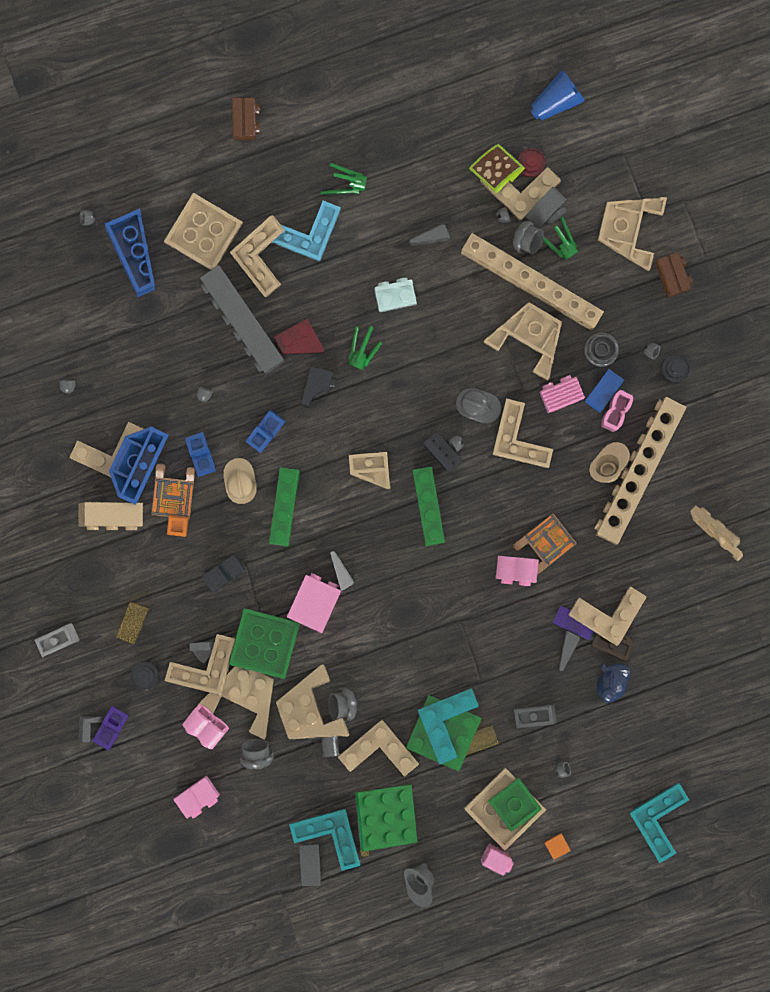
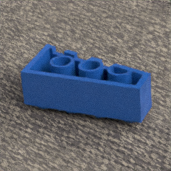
[105,209,155,298]

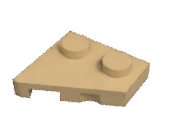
[349,452,390,489]

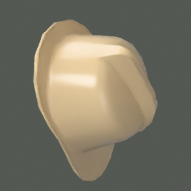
[589,442,630,483]
[224,458,256,504]

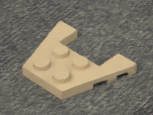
[598,197,667,271]
[484,302,562,381]
[691,506,743,561]
[276,665,349,739]
[198,667,274,740]

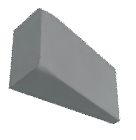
[331,551,354,591]
[35,623,79,657]

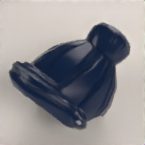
[597,663,631,703]

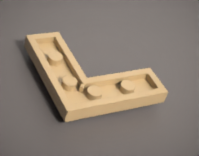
[480,167,561,221]
[230,216,285,297]
[492,399,553,468]
[69,422,143,477]
[568,587,646,646]
[165,634,236,696]
[338,720,419,777]

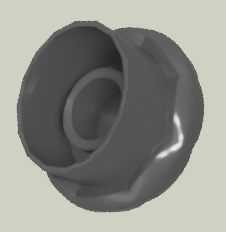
[513,221,544,254]
[584,333,619,367]
[328,687,357,722]
[240,739,274,770]

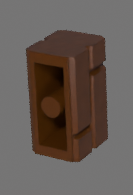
[232,98,260,140]
[655,253,693,298]

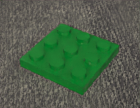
[229,608,300,679]
[406,695,482,771]
[355,784,417,851]

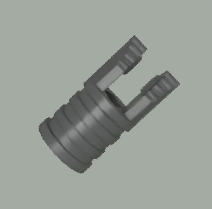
[321,721,340,757]

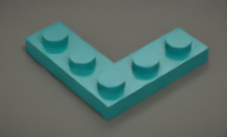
[418,688,479,764]
[629,783,689,863]
[289,809,360,871]

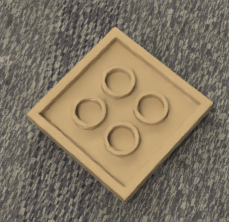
[164,193,243,270]
[464,768,546,850]

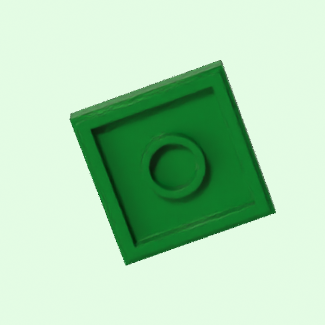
[488,777,542,832]

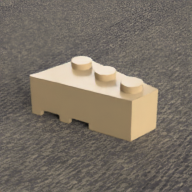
[79,502,143,530]

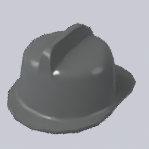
[456,388,501,423]
[404,863,435,908]

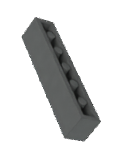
[200,265,284,374]

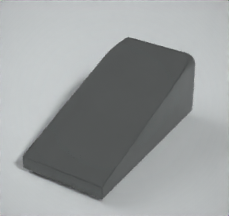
[409,224,450,246]
[558,630,580,671]
[514,704,557,728]
[299,844,321,886]

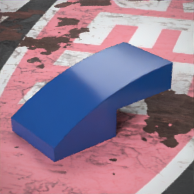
[585,369,624,413]
[246,410,286,453]
[185,432,216,477]

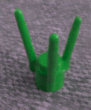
[320,163,367,195]
[543,217,578,260]
[348,326,382,370]

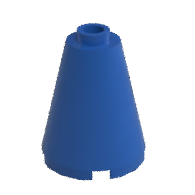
[530,70,585,120]

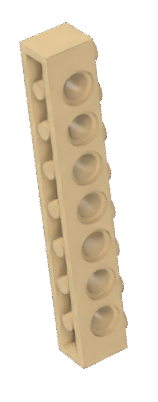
[461,233,604,331]
[594,397,686,545]

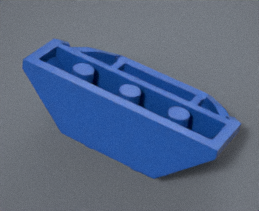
[109,427,168,505]

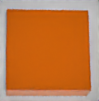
[167,515,189,537]
[544,833,571,860]

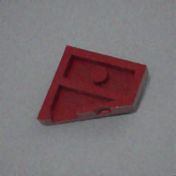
[274,319,325,354]

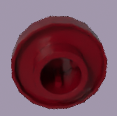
[517,149,545,178]

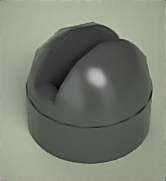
[496,207,511,224]
[80,210,95,226]
[644,343,660,359]
[60,380,75,394]
[196,387,213,402]
[447,436,464,452]
[555,761,571,778]

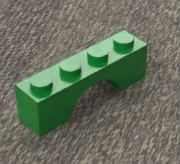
[269,467,300,547]
[412,467,445,546]

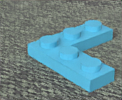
[272,201,341,261]

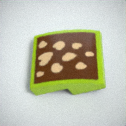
[469,144,525,194]

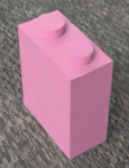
[287,573,341,633]

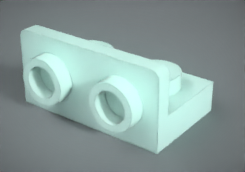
[375,278,417,312]

